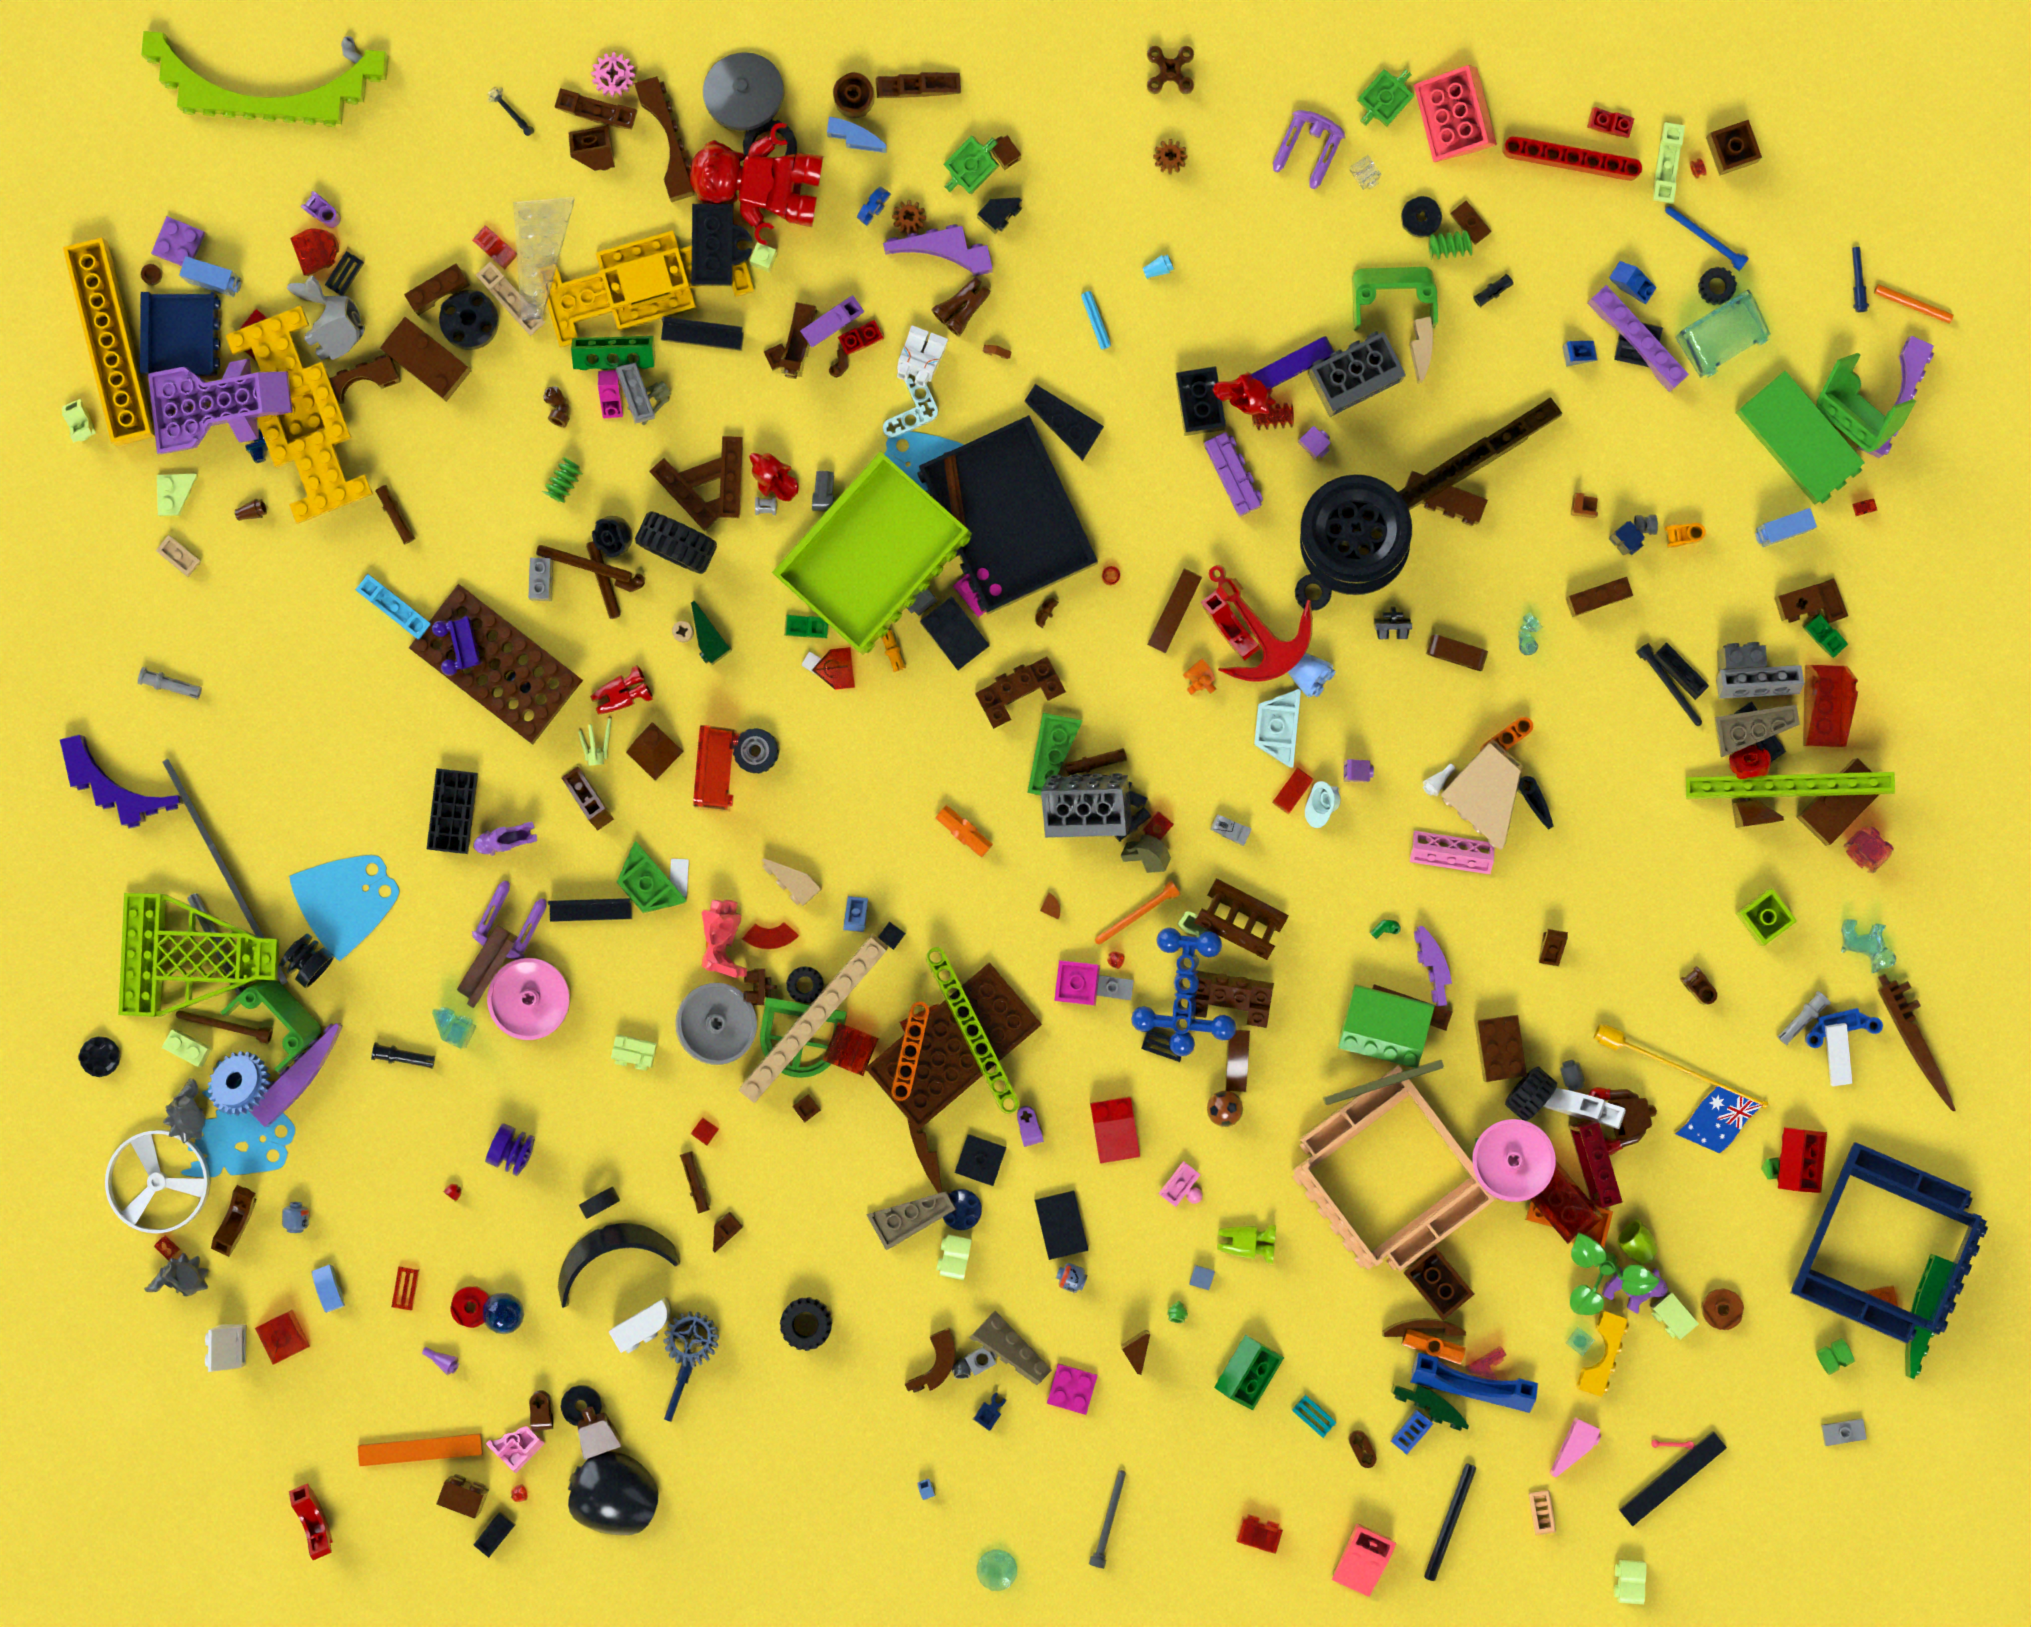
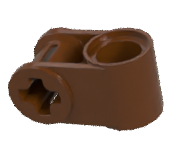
[1680,966,1717,1005]
[529,1390,554,1431]

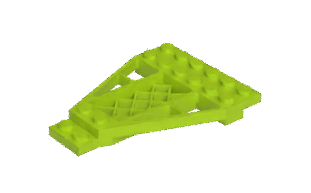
[118,893,279,1017]

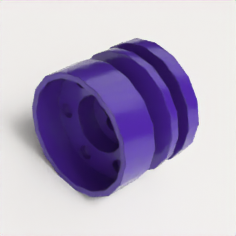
[485,1123,535,1176]

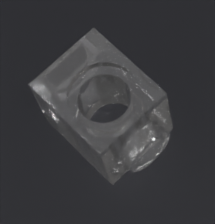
[1350,155,1382,190]

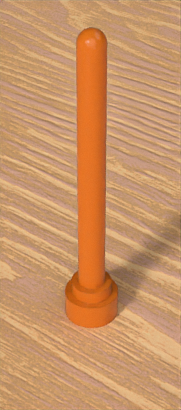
[1095,881,1180,945]

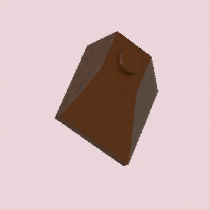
[568,125,615,171]
[626,722,683,781]
[1732,798,1784,828]

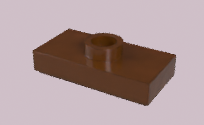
[1450,200,1492,245]

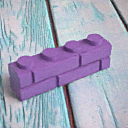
[1204,432,1263,517]

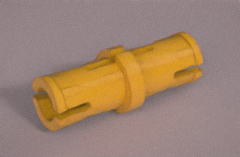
[882,630,906,672]

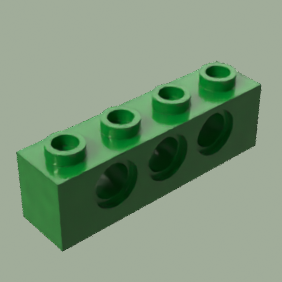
[571,336,655,370]

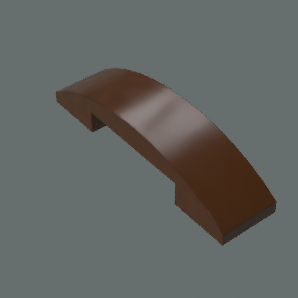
[555,88,638,130]
[1382,1318,1466,1337]

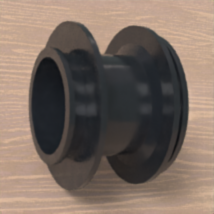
[1300,474,1412,595]

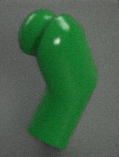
[1369,920,1401,940]

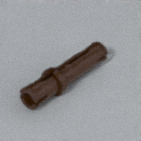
[375,485,416,545]
[1065,748,1127,776]
[680,1151,710,1214]

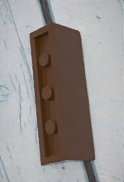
[457,925,518,1008]

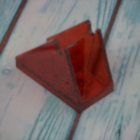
[1803,665,1858,748]

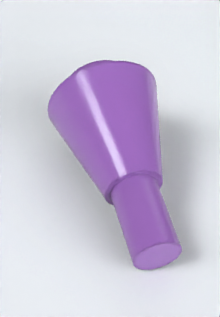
[422,1347,459,1375]

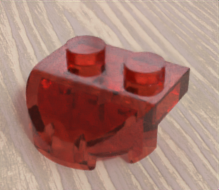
[290,228,339,276]

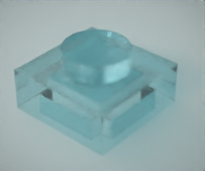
[1566,1327,1595,1356]

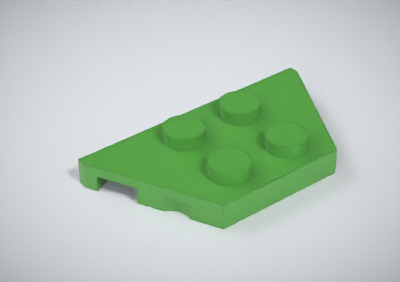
[617,841,687,913]

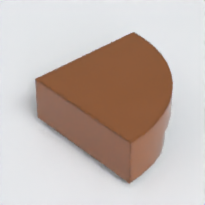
[982,345,1012,359]
[1040,893,1060,919]

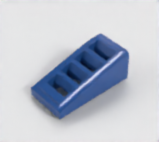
[1391,1409,1433,1454]

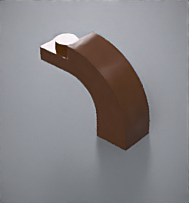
[211,1185,257,1257]
[905,1328,955,1393]

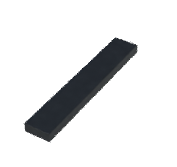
[1619,1431,1727,1526]

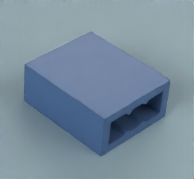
[179,256,241,297]
[1755,508,1817,547]

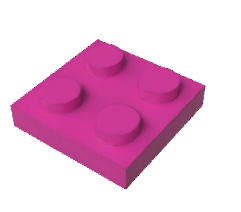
[953,568,1002,618]
[1054,960,1100,1006]
[1047,1363,1098,1415]

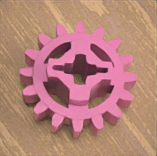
[591,52,636,98]

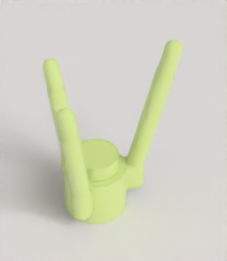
[578,718,612,766]

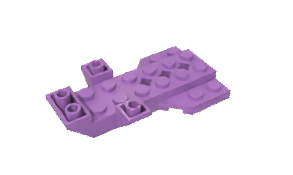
[148,359,293,455]

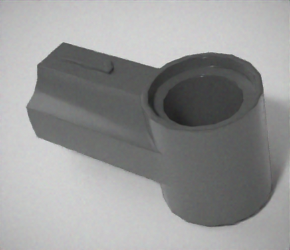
[812,471,834,512]

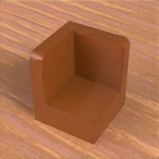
[1571,493,1598,518]

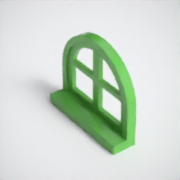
[760,997,847,1078]

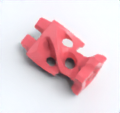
[701,900,747,978]

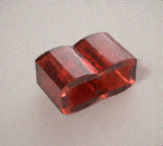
[1235,1514,1283,1554]

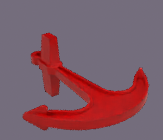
[1209,565,1313,682]

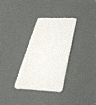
[670,859,689,897]

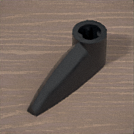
[1518,776,1554,830]

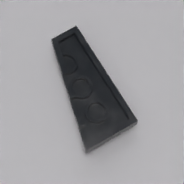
[1024,384,1104,462]

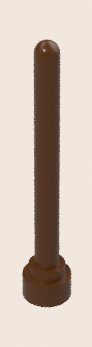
[176,1011,273,1044]

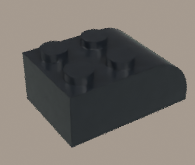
[1176,366,1226,436]

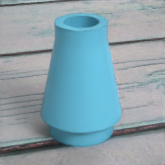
[1143,254,1174,279]

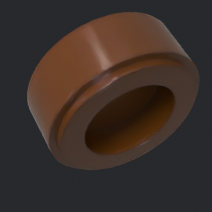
[141,264,162,285]

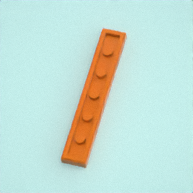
[357,1434,483,1466]

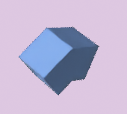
[917,1479,935,1500]

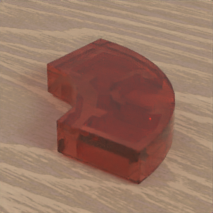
[742,922,799,949]

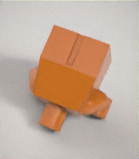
[1183,659,1216,695]

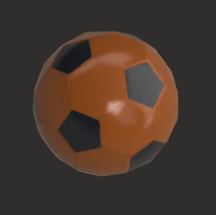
[1207,1091,1243,1127]

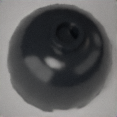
[592,516,633,558]

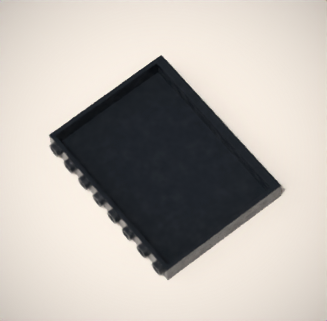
[917,415,1098,615]

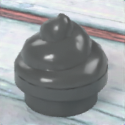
[952,1357,972,1379]

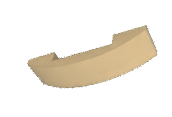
[476,262,546,336]

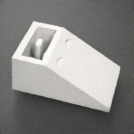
[205,1324,246,1372]

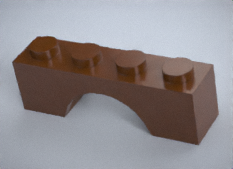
[329,355,401,405]

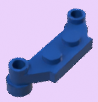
[1805,1008,1883,1048]

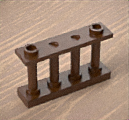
[1194,878,1289,960]

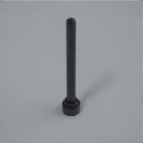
[1636,643,1702,726]

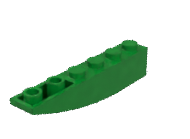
[1905,1254,1953,1379]

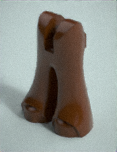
[931,277,991,337]

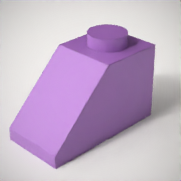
[1344,759,1374,782]

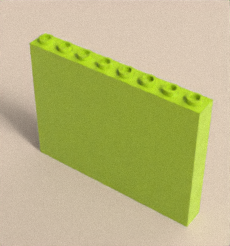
[772,451,972,655]

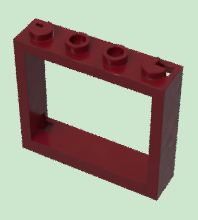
[1568,1120,1623,1208]

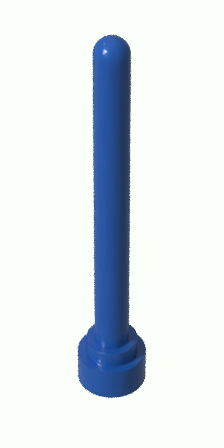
[1665,206,1749,271]

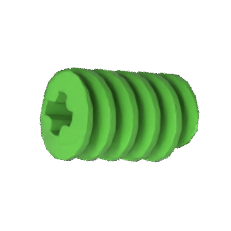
[1429,230,1472,260]
[542,457,583,503]

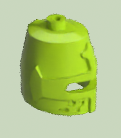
[1617,1218,1658,1265]

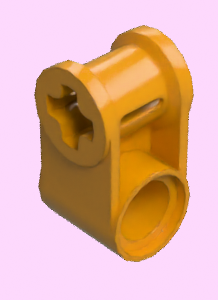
[1664,523,1706,548]

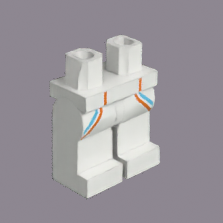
[897,325,948,387]

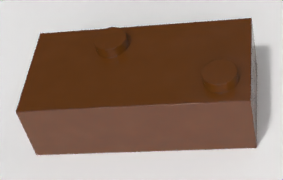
[380,317,472,402]
[1796,758,1880,846]

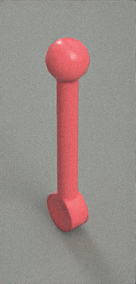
[1651,1440,1694,1449]

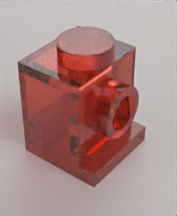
[1142,811,1174,841]

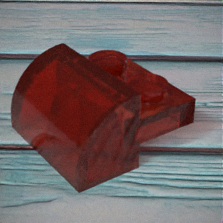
[823,1022,879,1076]

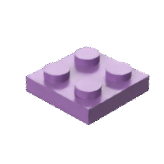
[151,216,205,266]

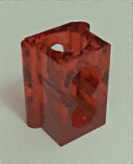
[154,1235,180,1261]

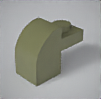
[1121,835,1171,873]

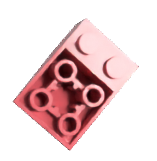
[1331,1523,1396,1597]

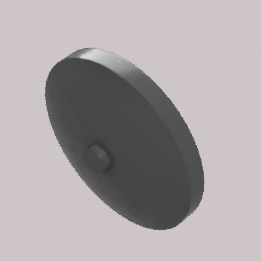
[703,53,784,131]

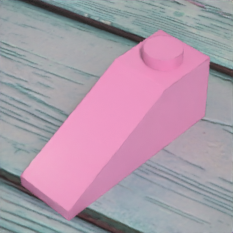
[1550,1417,1601,1477]

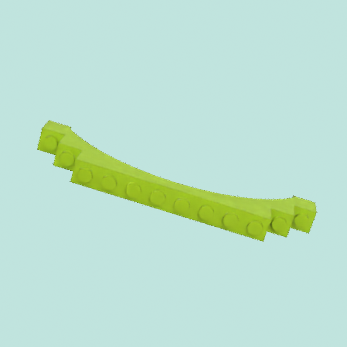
[141,31,389,127]

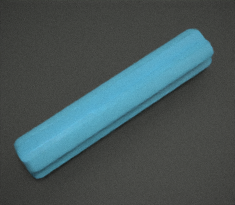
[1081,291,1111,350]

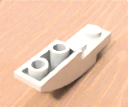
[1543,1088,1626,1129]

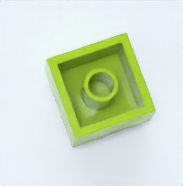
[1735,888,1797,946]

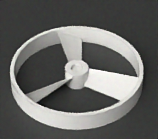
[105,1130,210,1233]

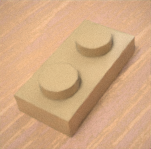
[156,535,201,577]

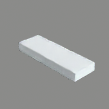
[1825,1023,1852,1086]

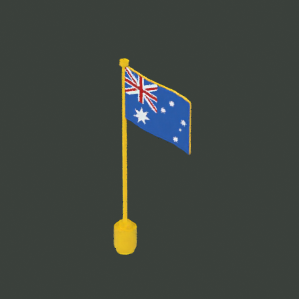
[1594,1024,1768,1153]

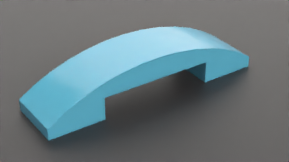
[355,574,431,640]

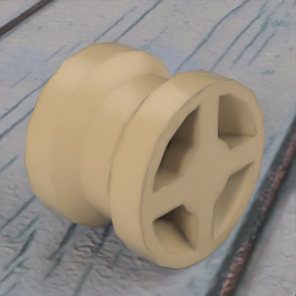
[672,621,694,643]

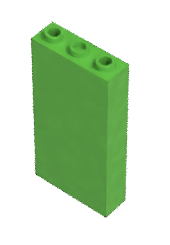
[1735,371,1865,505]

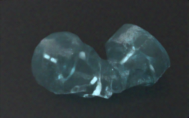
[1518,612,1543,655]

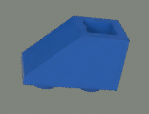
[1609,261,1657,304]

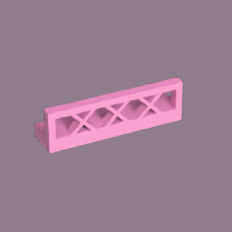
[1410,831,1494,874]

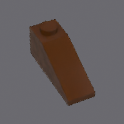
[562,766,614,831]

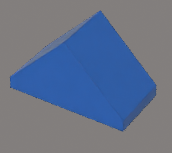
[1562,341,1597,367]

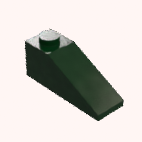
[691,601,732,665]

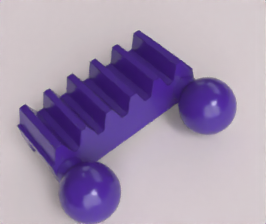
[432,616,481,676]

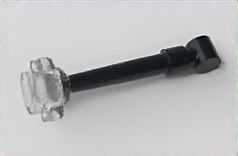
[487,87,534,136]

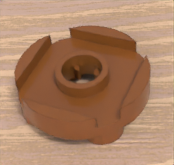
[1701,1288,1744,1330]

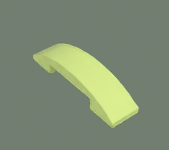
[1653,122,1685,204]

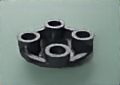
[78,1036,120,1077]

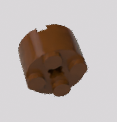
[833,72,874,118]

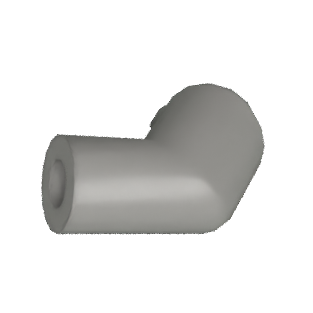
[341,36,363,64]

